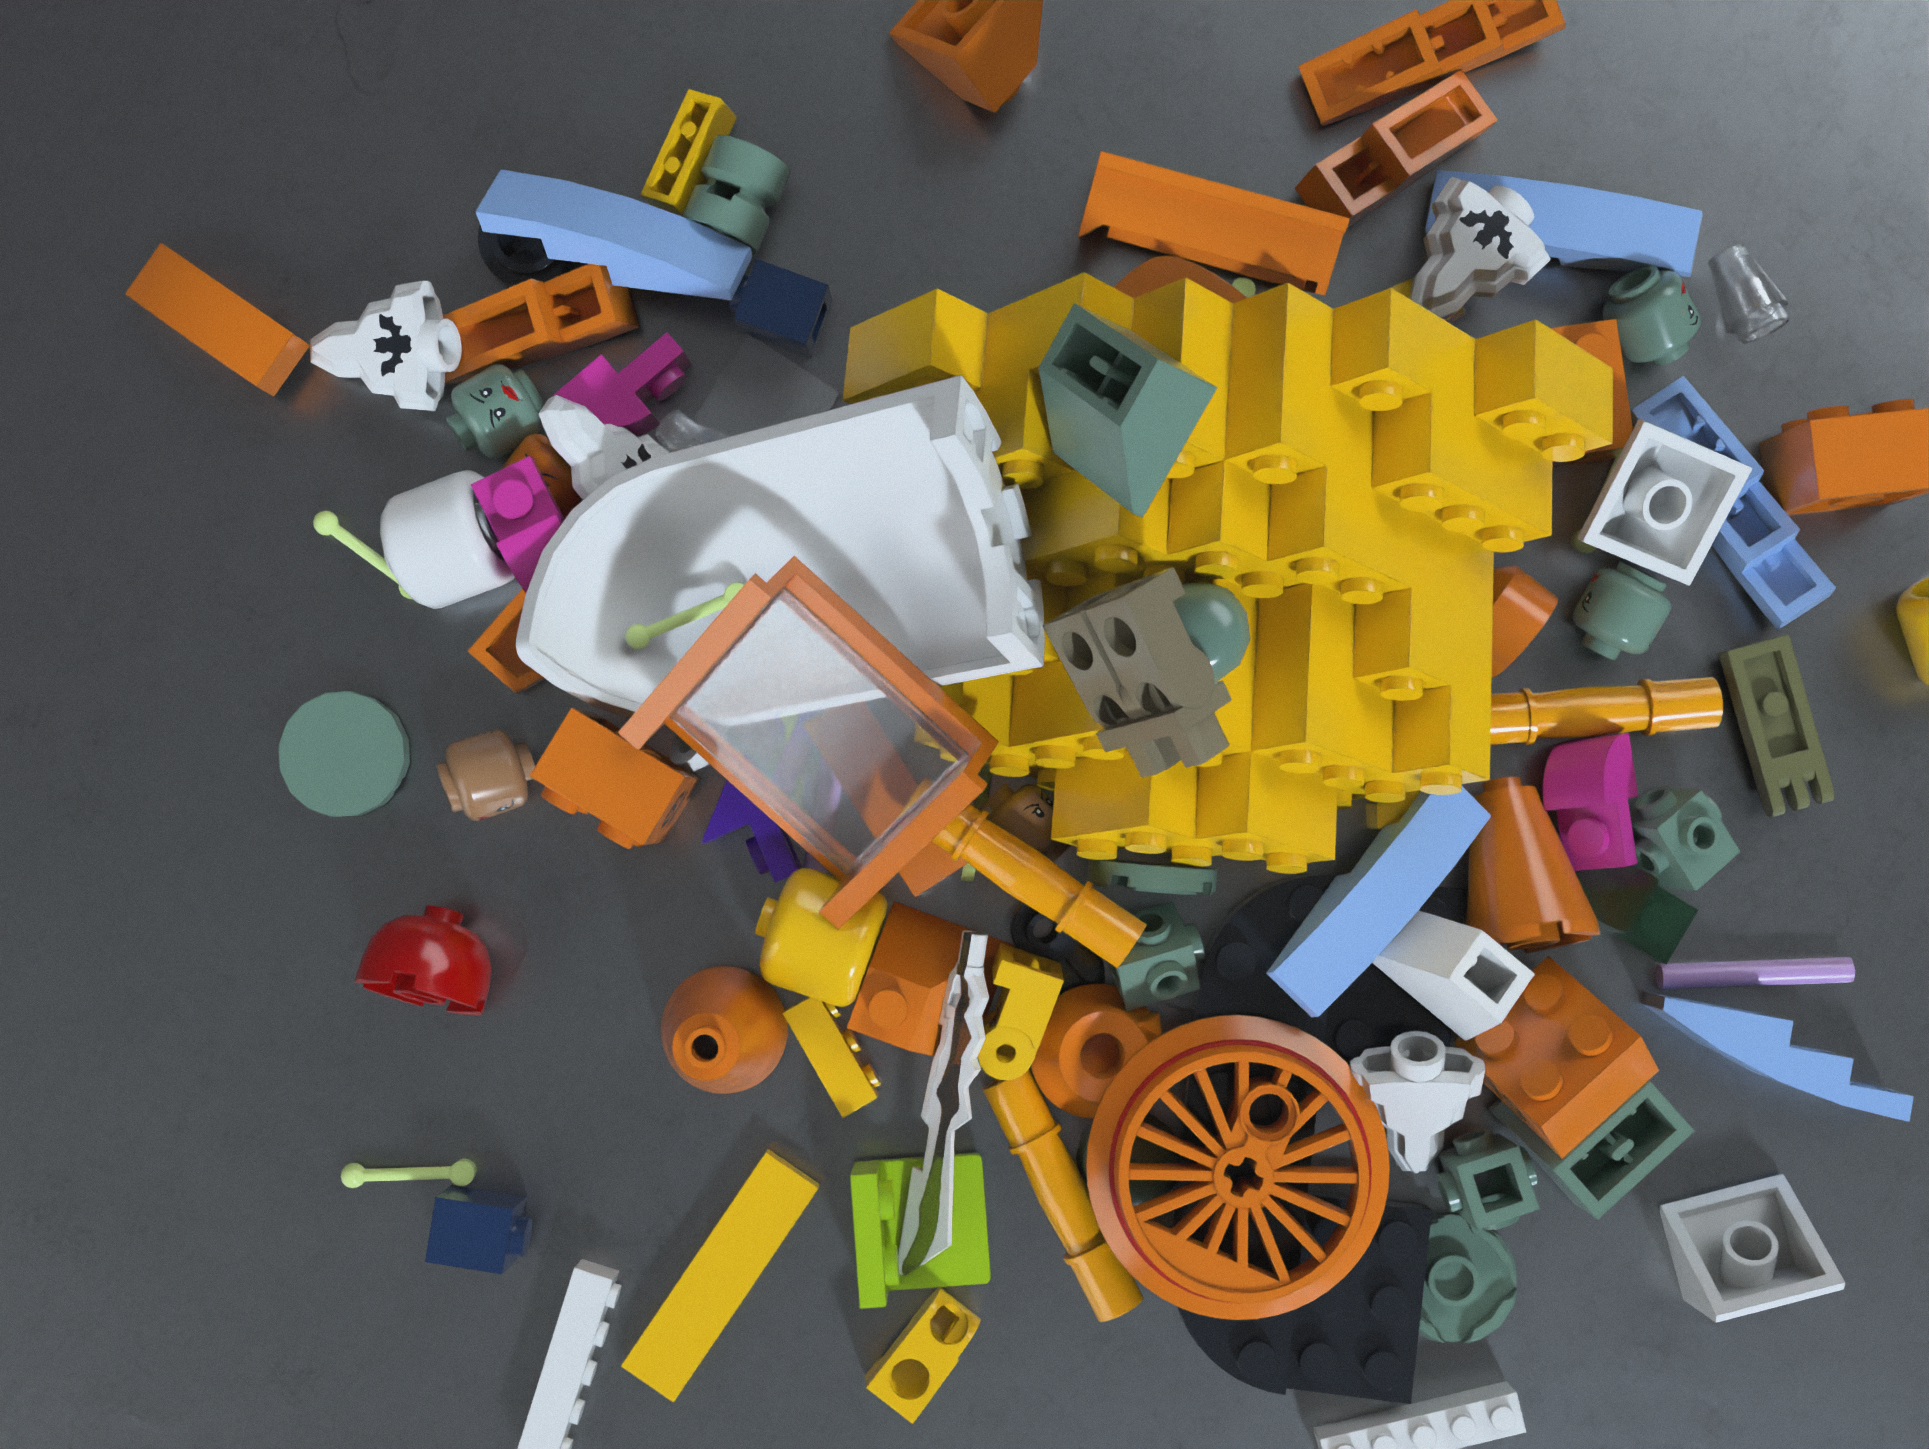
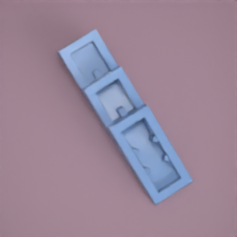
[475,169,752,300]
[1425,170,1703,277]
[1630,376,1836,630]
[1266,786,1491,1017]
[1642,991,1914,1122]

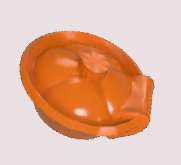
[1031,984,1162,1119]

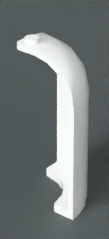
[516,375,1045,726]

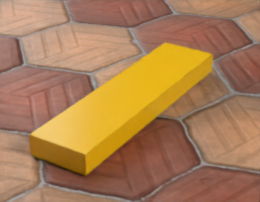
[621,1149,820,1403]

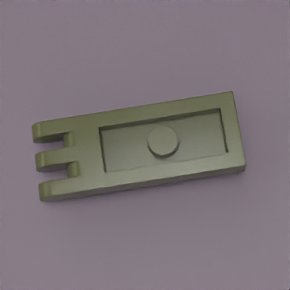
[1718,634,1835,818]

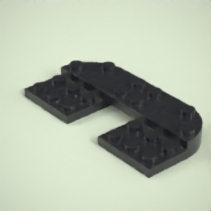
[1168,873,1467,1404]

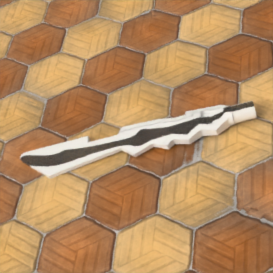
[898,930,989,1275]

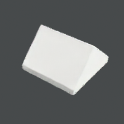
[1577,419,1753,586]
[1660,1174,1845,1323]

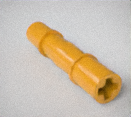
[1490,677,1723,745]
[898,775,1147,968]
[982,1069,1144,1322]

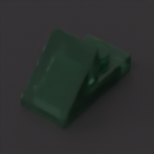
[1575,865,1698,965]

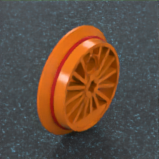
[1086,1015,1390,1320]

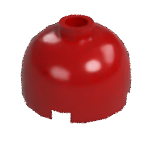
[355,905,492,1016]

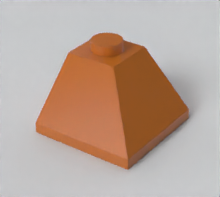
[889,0,1043,113]
[847,901,1013,1063]

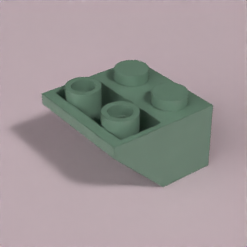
[1039,303,1217,518]
[1489,1080,1695,1220]

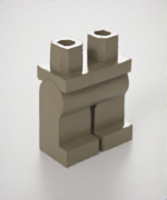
[1042,567,1232,777]

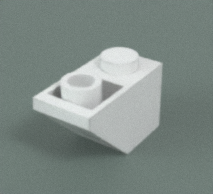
[1372,910,1534,1041]

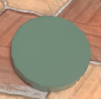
[278,691,410,817]
[1087,859,1217,895]
[1419,1212,1517,1343]

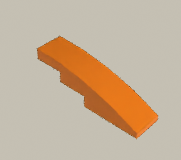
[1298,0,1565,126]

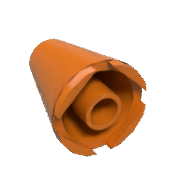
[1466,777,1600,953]
[661,965,789,1094]

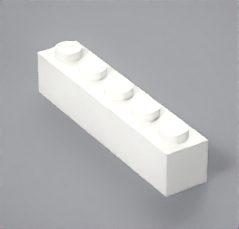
[517,1259,622,1449]
[1313,1381,1526,1449]

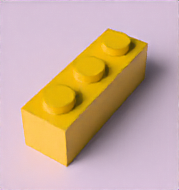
[640,89,737,216]
[782,997,881,1118]

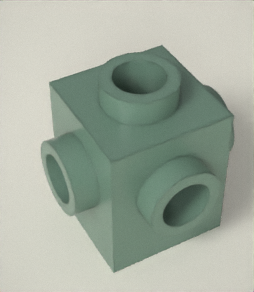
[1630,786,1741,891]
[1108,901,1205,1011]
[1436,1129,1540,1230]

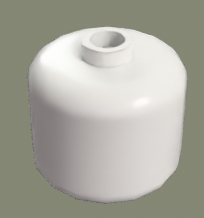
[380,470,515,609]

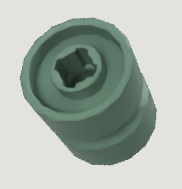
[682,135,791,255]

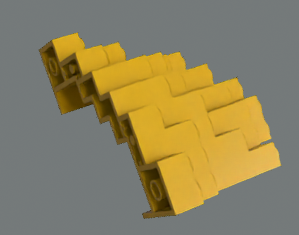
[842,272,1613,874]

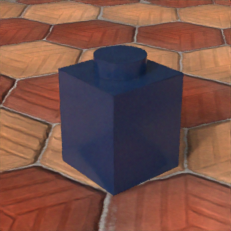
[730,259,832,358]
[425,1185,532,1274]

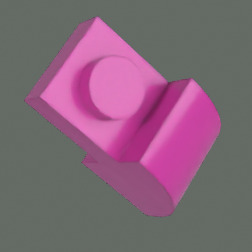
[552,332,692,436]
[471,456,566,593]
[1543,733,1638,871]

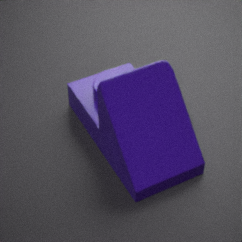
[702,754,803,883]

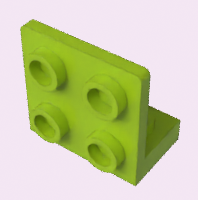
[850,1153,991,1309]

